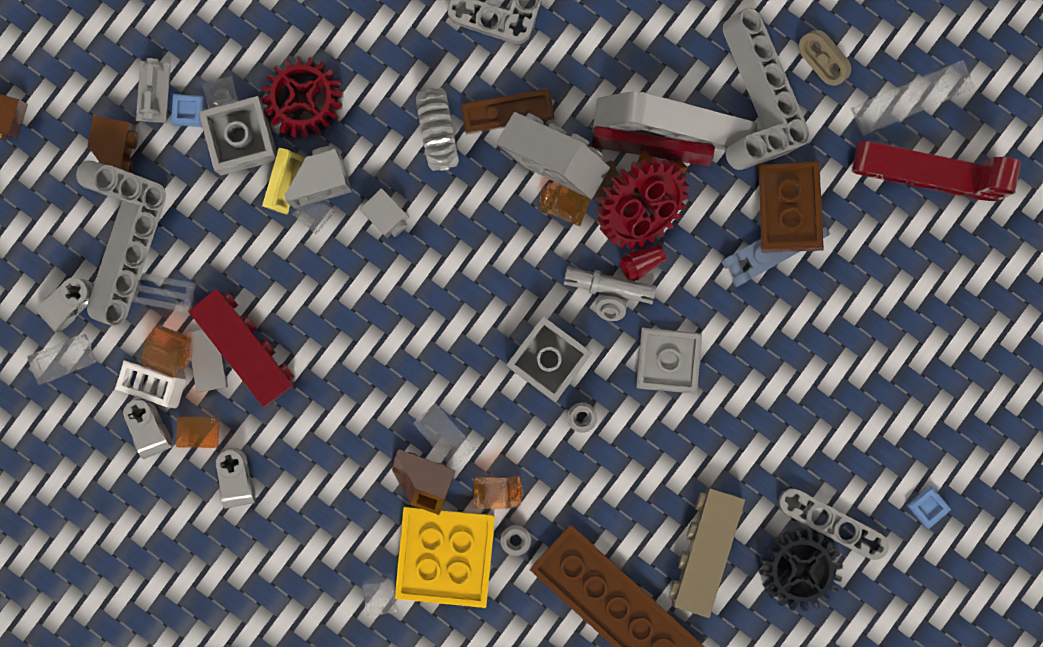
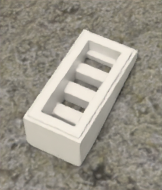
[115,360,186,408]

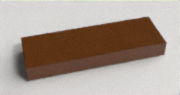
[461,88,555,135]

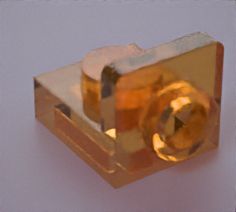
[538,183,591,227]
[473,476,523,509]

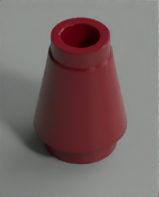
[619,245,667,281]

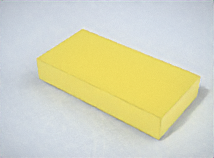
[262,148,304,214]

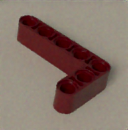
[852,141,1021,202]

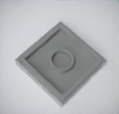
[636,328,702,394]

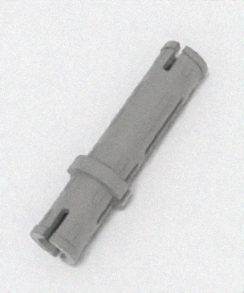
[563,266,656,305]

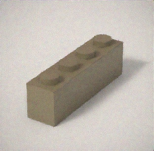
[669,487,745,618]

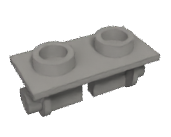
[136,58,171,123]

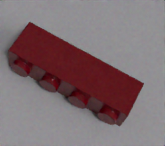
[188,289,295,408]

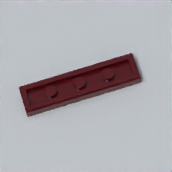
[591,126,715,167]

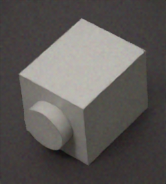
[360,188,409,238]

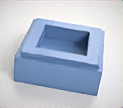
[171,94,205,127]
[906,486,951,529]

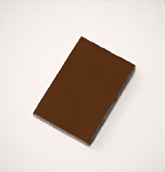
[758,161,824,253]

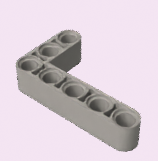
[723,8,810,170]
[593,91,757,151]
[76,160,166,326]

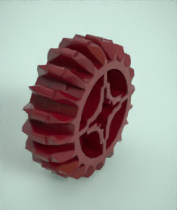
[261,56,344,139]

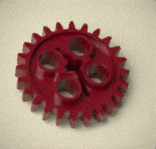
[596,157,689,249]

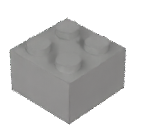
[199,96,277,176]
[506,316,592,403]

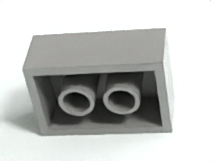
[496,112,610,199]

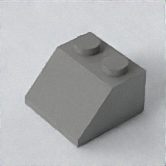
[284,146,352,209]

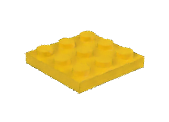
[395,506,495,608]

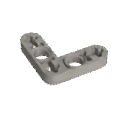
[447,0,542,44]

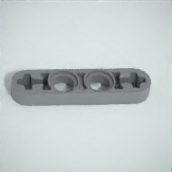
[778,488,889,560]

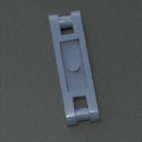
[721,227,830,287]

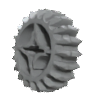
[416,88,459,171]

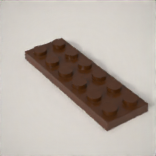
[529,524,705,647]

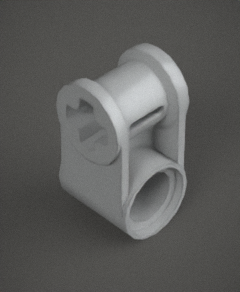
[35,278,94,333]
[123,399,173,459]
[216,448,256,509]

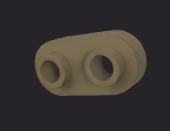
[799,30,851,86]

